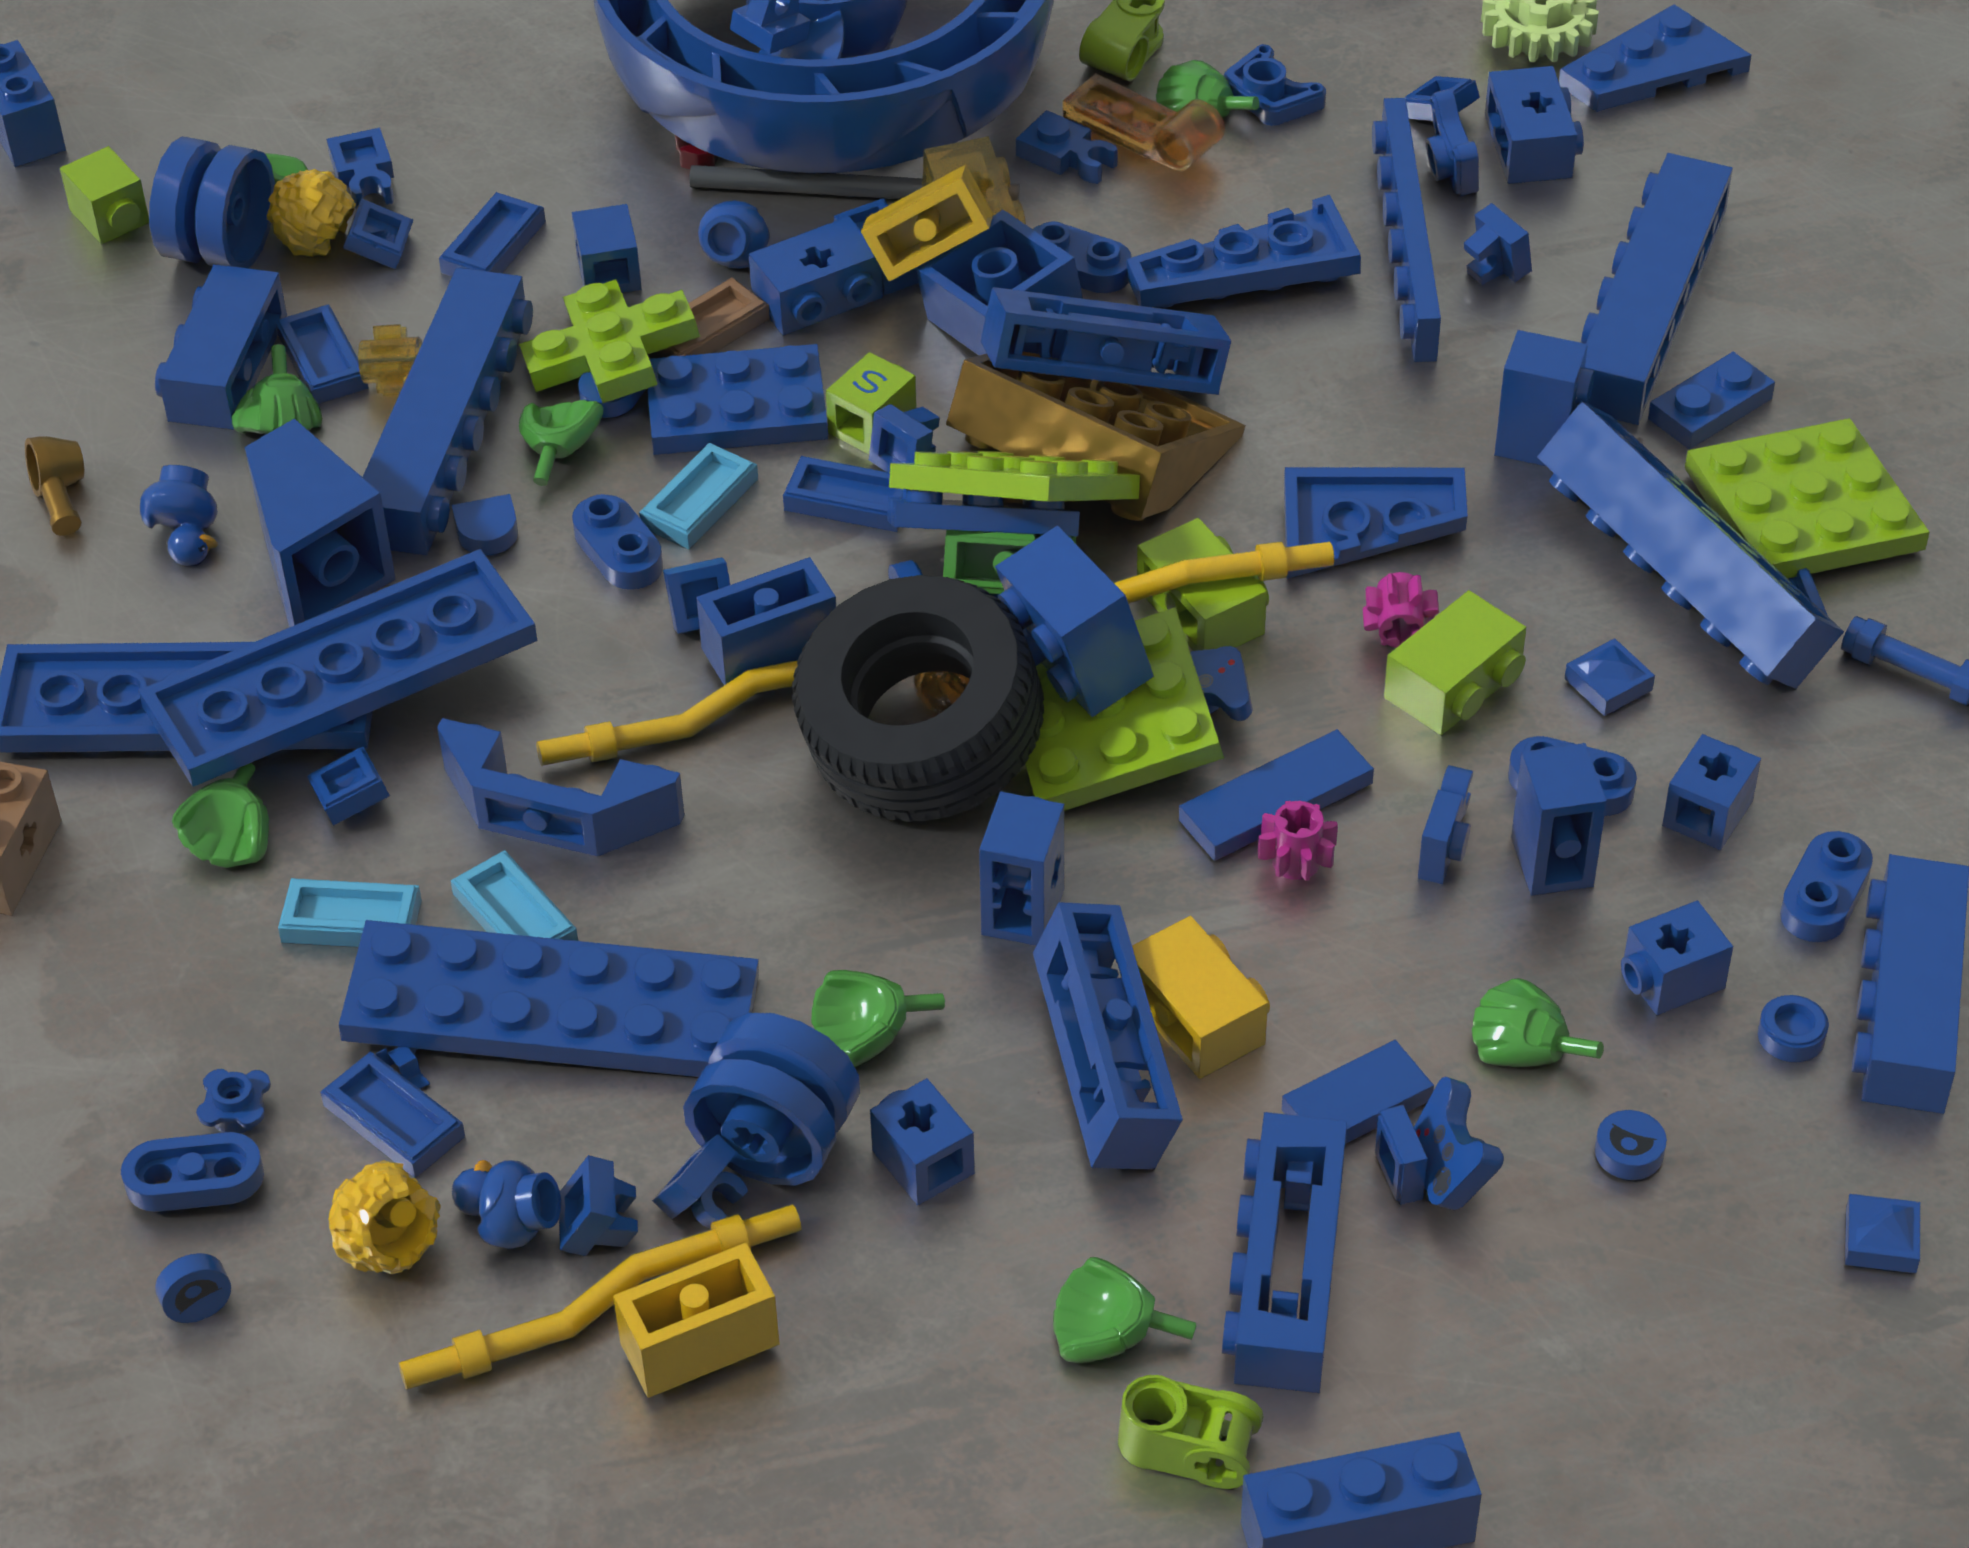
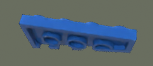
[1127,194,1361,308]

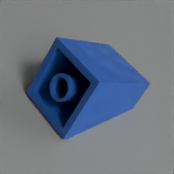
[245,419,396,627]

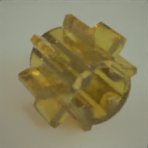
[358,324,422,396]

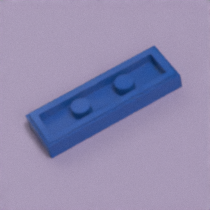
[1179,729,1374,861]

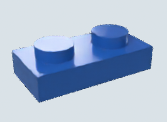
[1648,351,1775,450]

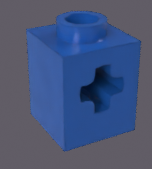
[572,204,642,293]
[1662,734,1761,851]
[1621,900,1734,1016]
[870,1078,975,1206]

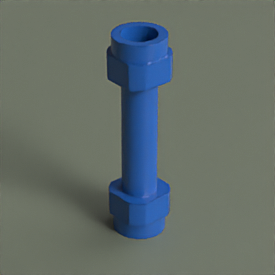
[1841,616,1969,706]

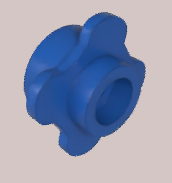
[196,1069,271,1134]

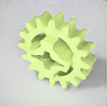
[1481,0,1599,62]

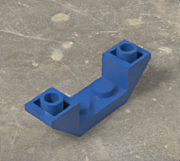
[437,718,685,857]

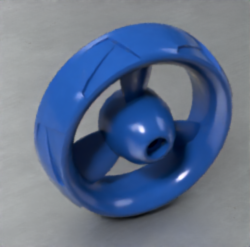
[594,0,1054,173]

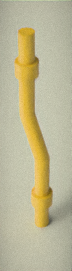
[1114,542,1334,604]
[536,660,798,766]
[398,1204,802,1390]

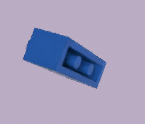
[155,264,287,430]
[1241,1432,1482,1548]

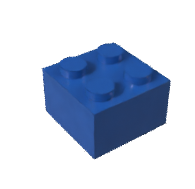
[915,210,1083,356]
[995,525,1154,717]

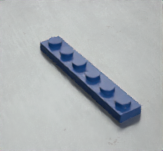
[1372,98,1441,362]

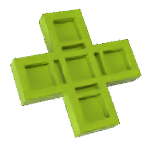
[519,279,700,403]

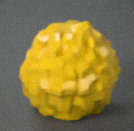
[267,169,356,257]
[328,1160,441,1274]

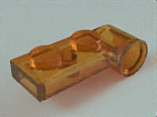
[1063,73,1225,171]

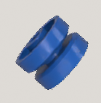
[149,136,275,268]
[683,1013,860,1186]

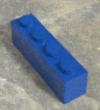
[1852,854,1969,1114]

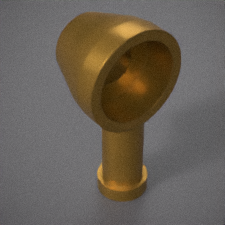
[25,436,85,536]

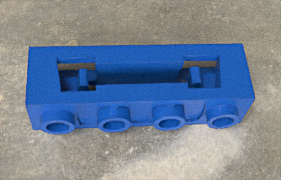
[980,287,1231,395]
[1033,902,1183,1169]
[1222,1112,1347,1393]

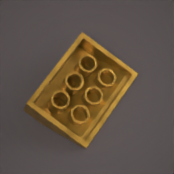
[946,352,1246,521]

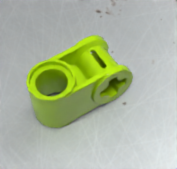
[1079,0,1165,81]
[1118,1375,1264,1489]

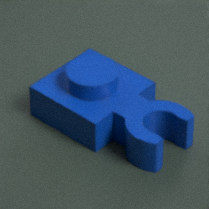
[1015,110,1118,184]
[326,127,394,209]
[1418,765,1473,884]

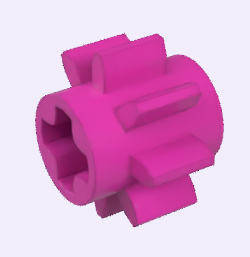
[1363,572,1439,648]
[1258,801,1338,881]

